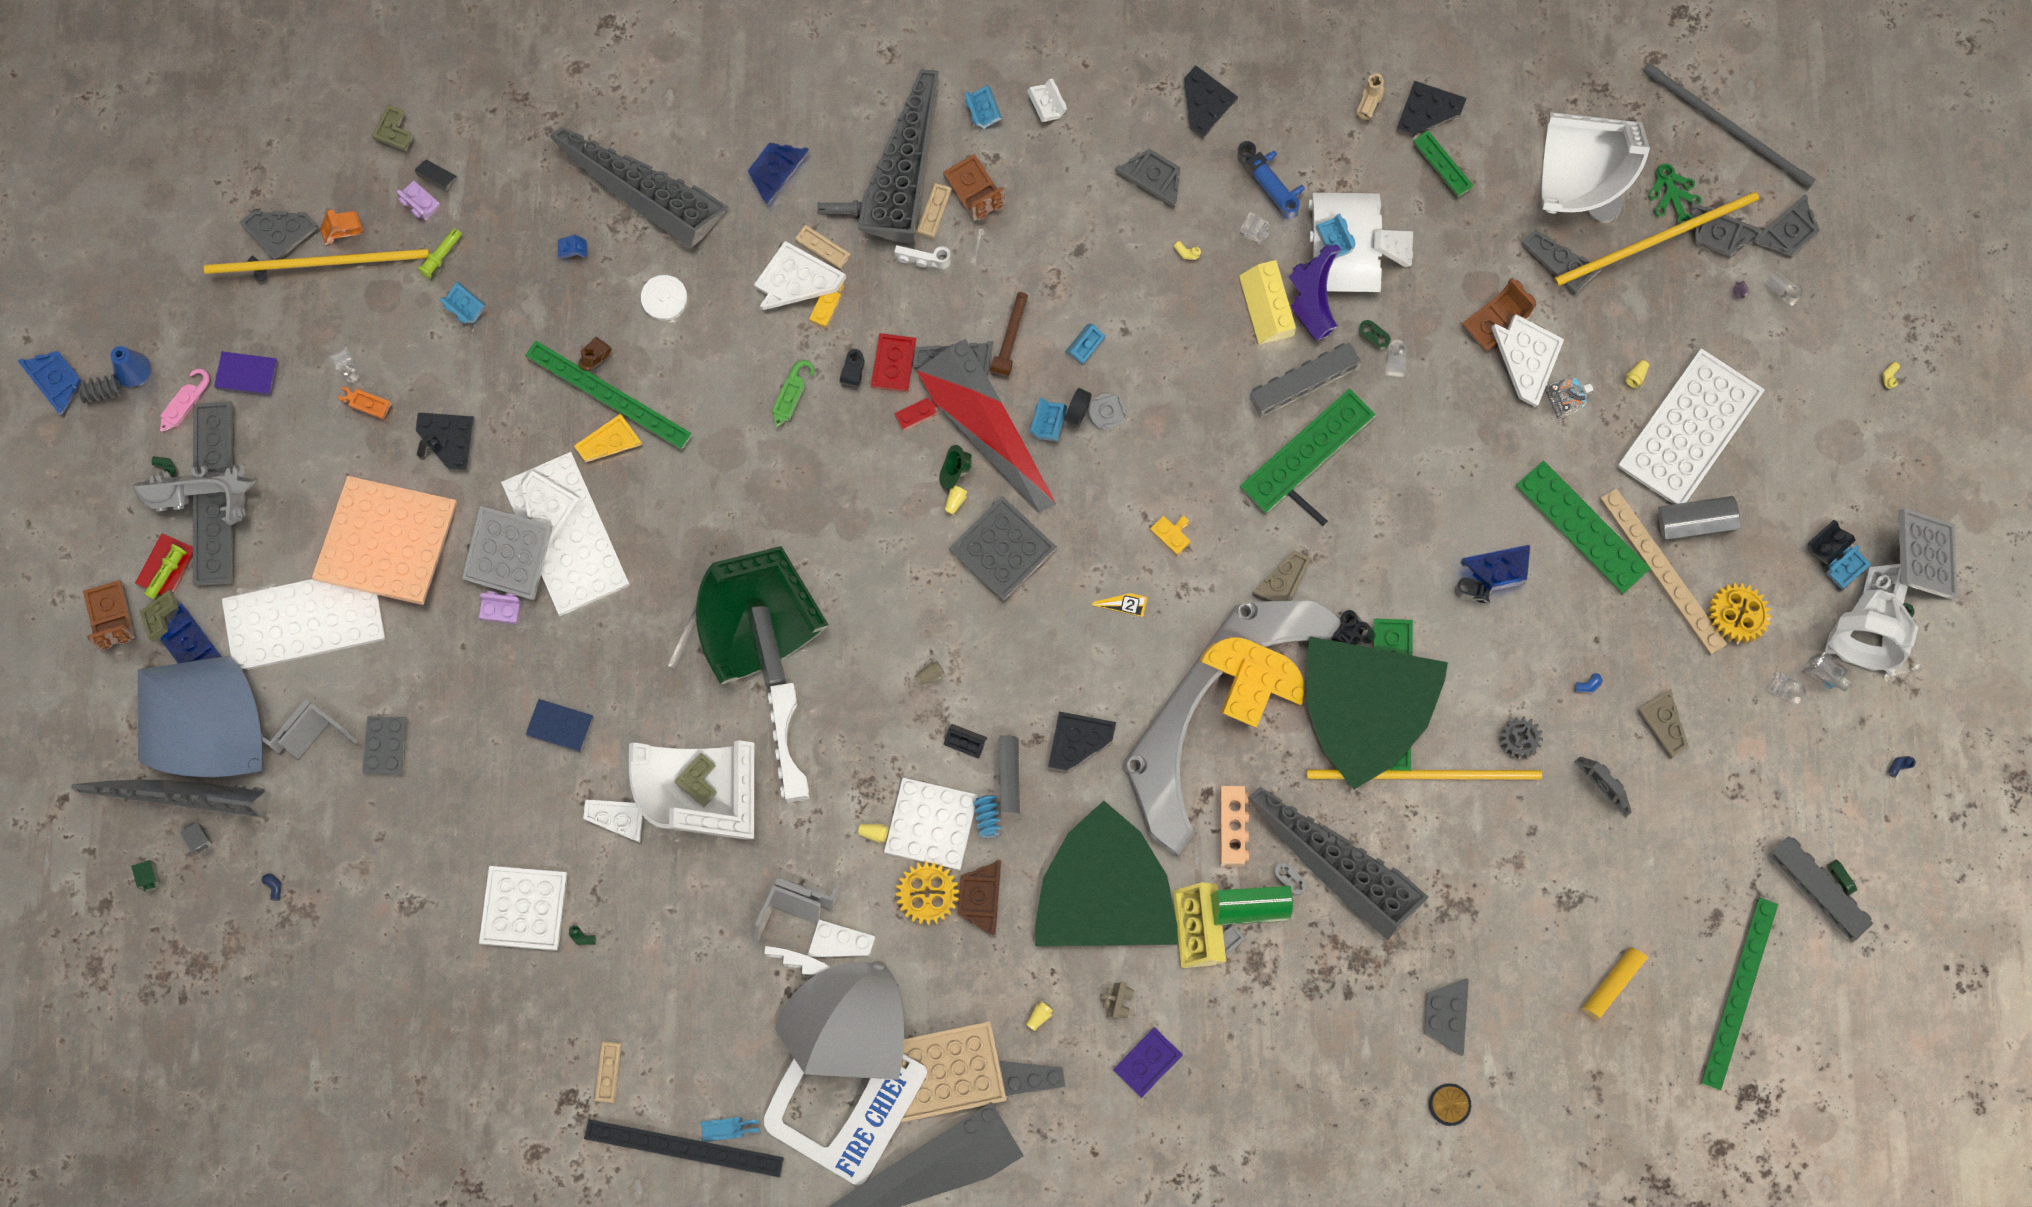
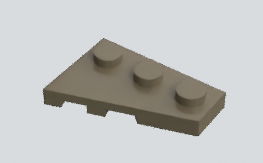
[1252,550,1311,601]
[1638,689,1689,759]

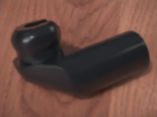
[247,255,266,281]
[417,435,440,457]

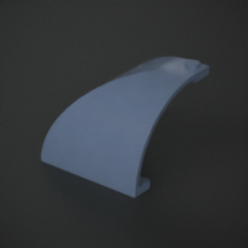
[138,656,262,777]

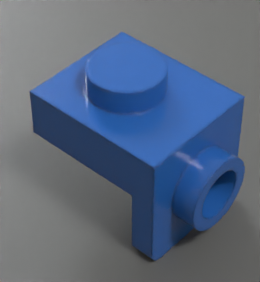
[558,235,587,259]

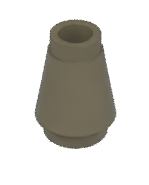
[915,661,945,686]

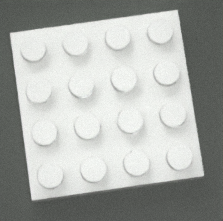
[884,778,979,871]
[479,866,568,951]

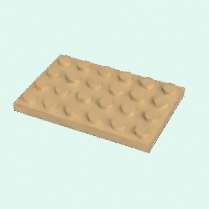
[900,1021,1007,1123]

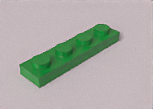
[1413,130,1474,198]

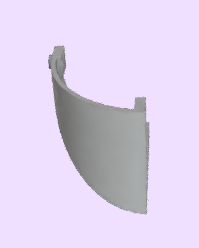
[775,961,904,1080]

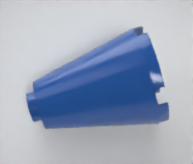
[110,346,151,388]

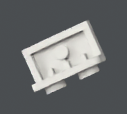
[1027,79,1067,122]

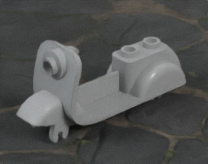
[132,464,258,525]

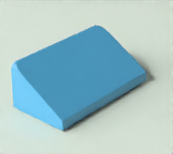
[1065,324,1105,364]

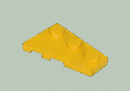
[574,414,643,463]

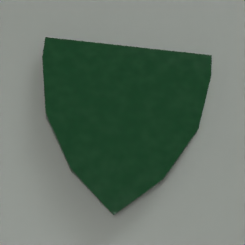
[1306,637,1448,790]
[1035,801,1178,946]

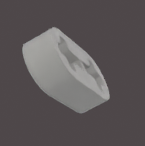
[1274,863,1307,896]

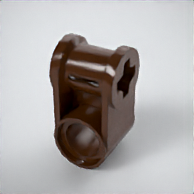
[578,337,612,371]

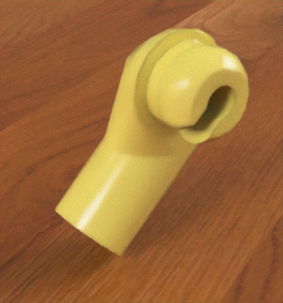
[1173,241,1201,260]
[1882,361,1900,389]

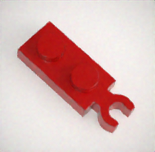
[894,397,941,431]

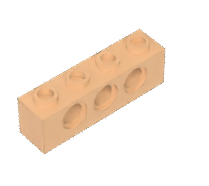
[1220,786,1249,867]

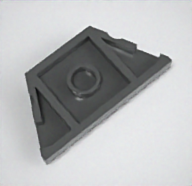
[1115,149,1181,208]
[1753,194,1820,256]
[1691,202,1760,257]
[1574,756,1632,818]
[1424,978,1469,1056]

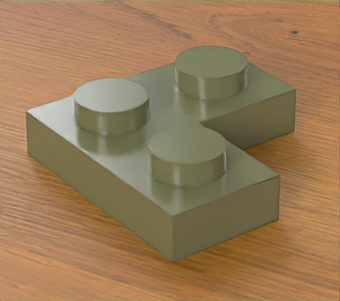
[372,105,414,152]
[139,590,179,642]
[675,753,717,807]

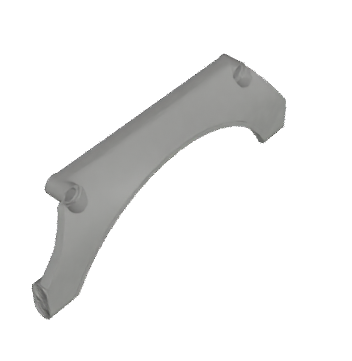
[1122,601,1342,856]

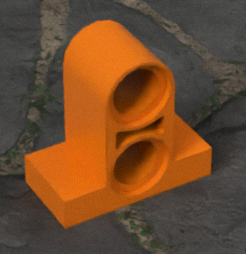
[320,210,363,245]

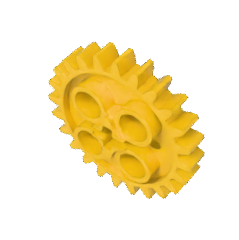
[1708,583,1772,644]
[895,861,959,926]

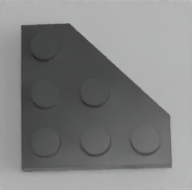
[240,211,319,260]

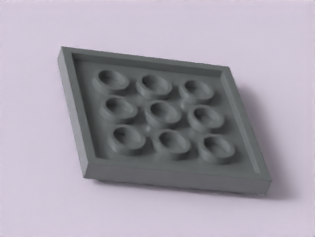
[949,496,1057,601]

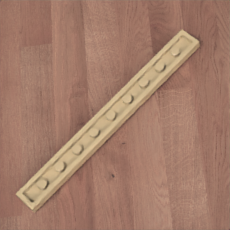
[1600,488,1727,656]

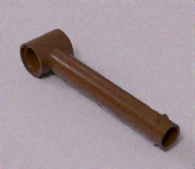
[990,292,1028,377]

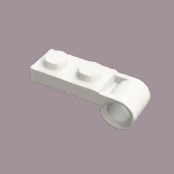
[895,245,951,269]

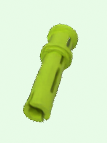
[417,228,463,279]
[143,544,187,600]

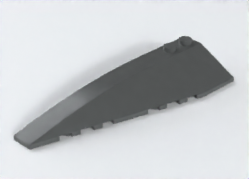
[550,127,728,248]
[71,780,270,818]
[1248,787,1429,940]
[829,1102,1024,1207]

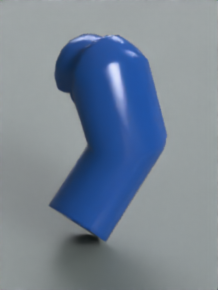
[1575,673,1603,693]

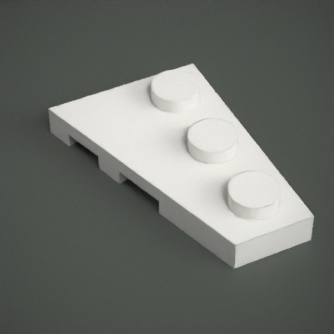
[1374,230,1413,267]
[583,799,643,843]
[807,920,876,958]

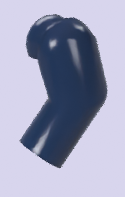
[1887,756,1916,778]
[262,873,282,901]

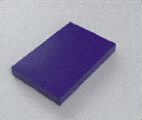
[214,351,278,395]
[1113,1027,1183,1099]

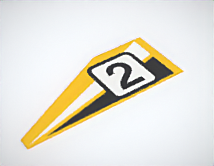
[1092,593,1148,617]

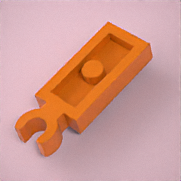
[338,387,391,420]

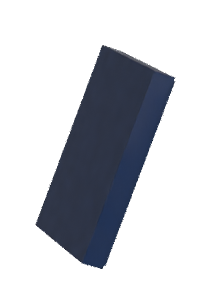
[526,699,594,753]

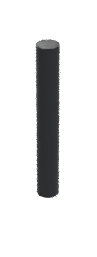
[1288,490,1328,526]

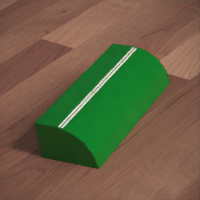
[1210,886,1293,925]

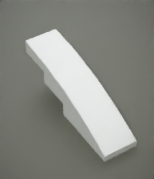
[764,946,831,977]

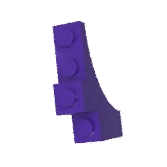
[1289,244,1341,341]

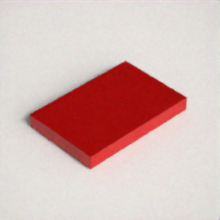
[871,333,917,392]
[135,533,193,596]

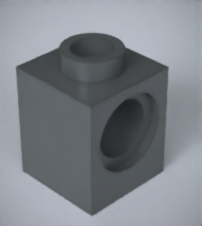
[180,822,213,855]

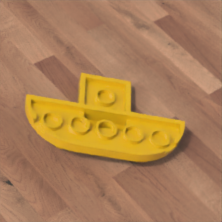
[1199,637,1304,728]

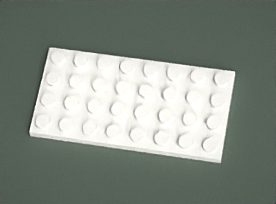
[1618,348,1765,504]
[501,452,630,616]
[222,579,386,671]

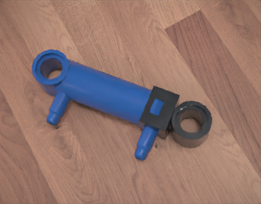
[1237,141,1305,219]

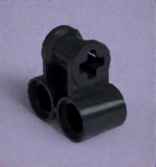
[1332,610,1376,645]

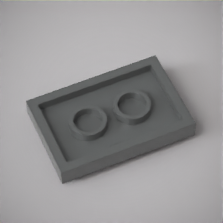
[362,716,407,776]

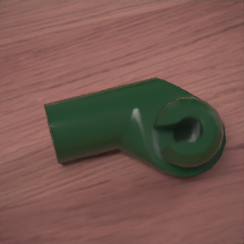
[151,456,176,476]
[569,925,596,946]

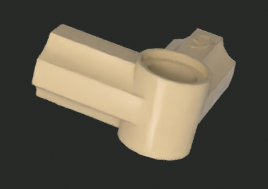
[1356,73,1385,120]

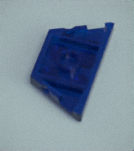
[748,143,810,206]
[1460,545,1530,591]
[160,603,222,663]

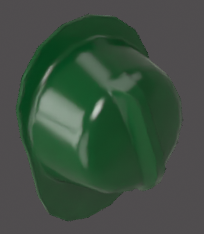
[939,445,972,489]

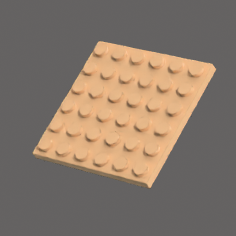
[312,476,457,605]

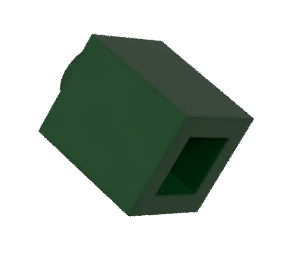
[131,860,161,892]

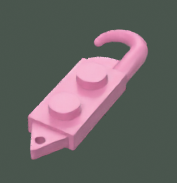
[160,369,210,432]

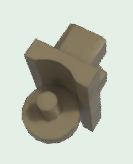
[1099,982,1134,1019]

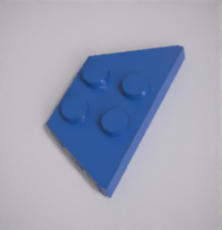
[18,351,81,416]

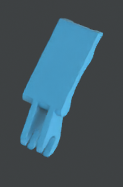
[700,1117,760,1142]

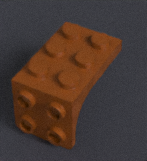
[943,154,1005,221]
[1462,278,1536,353]
[83,580,136,650]

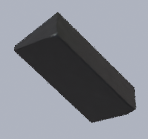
[415,159,457,192]
[943,724,987,758]

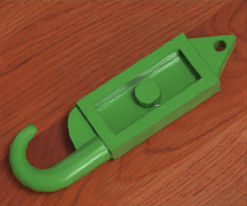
[772,360,814,428]

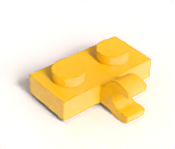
[1150,516,1191,556]

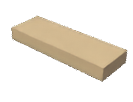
[917,183,952,239]
[795,225,851,270]
[594,1042,622,1104]

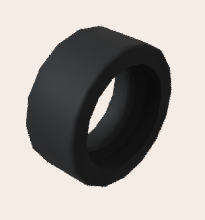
[1065,388,1092,426]

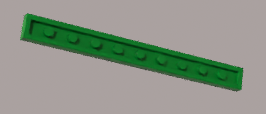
[525,340,692,450]
[1700,897,1779,1091]

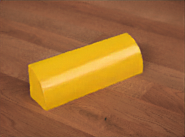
[1581,947,1648,1021]

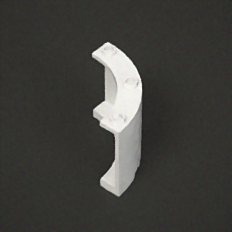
[1309,193,1382,292]

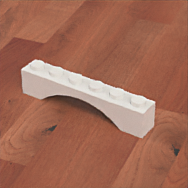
[768,683,810,803]

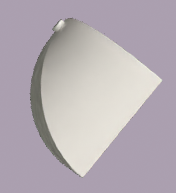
[1541,112,1650,213]
[629,740,754,840]

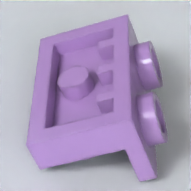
[396,180,441,221]
[479,591,521,624]

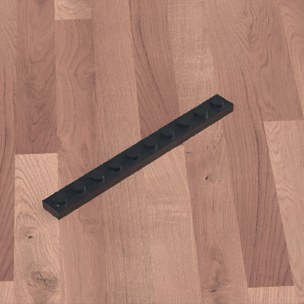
[584,1119,784,1178]

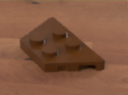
[958,860,1001,936]

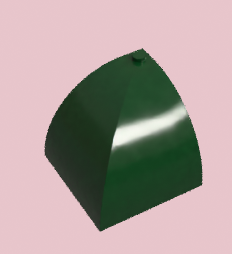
[696,546,829,684]

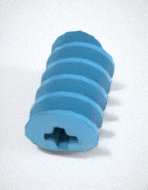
[973,795,1002,838]

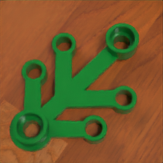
[1648,164,1701,225]

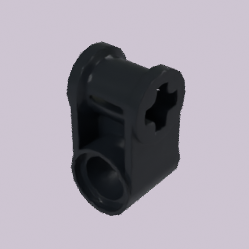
[840,349,865,387]
[1455,577,1494,605]

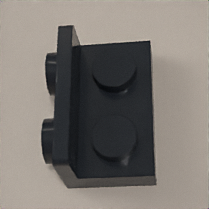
[1808,520,1856,565]

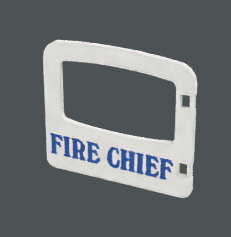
[764,1054,928,1186]

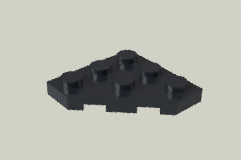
[1184,65,1239,139]
[1396,80,1467,137]
[416,413,475,472]
[1048,711,1116,772]

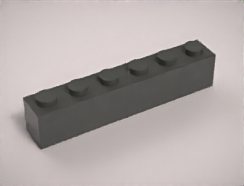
[1250,342,1361,417]
[1768,836,1874,942]

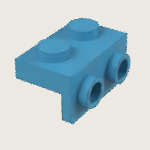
[964,85,1002,129]
[1316,214,1355,259]
[440,282,486,324]
[1030,398,1067,441]
[1826,545,1871,590]

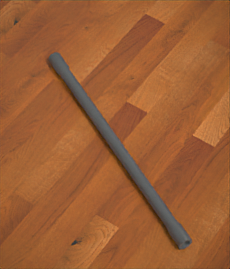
[1643,63,1816,188]

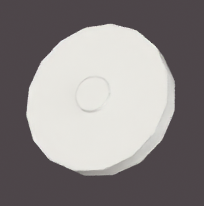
[641,275,688,321]

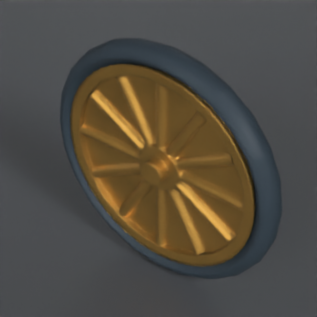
[1429,1083,1472,1126]

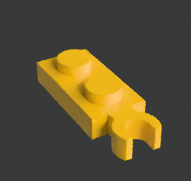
[809,282,844,329]

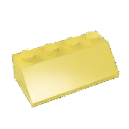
[1239,260,1296,345]
[1173,882,1226,968]

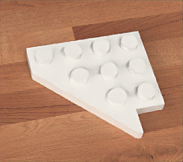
[754,241,847,310]
[1492,314,1564,407]

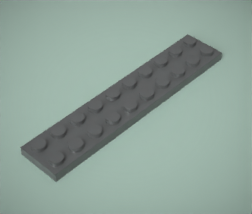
[193,401,233,586]

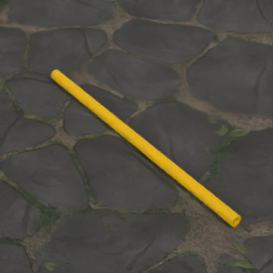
[1554,192,1759,286]
[204,249,430,274]
[1307,769,1542,780]

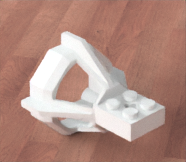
[1825,564,1918,675]

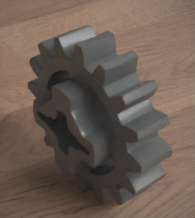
[1500,716,1543,759]

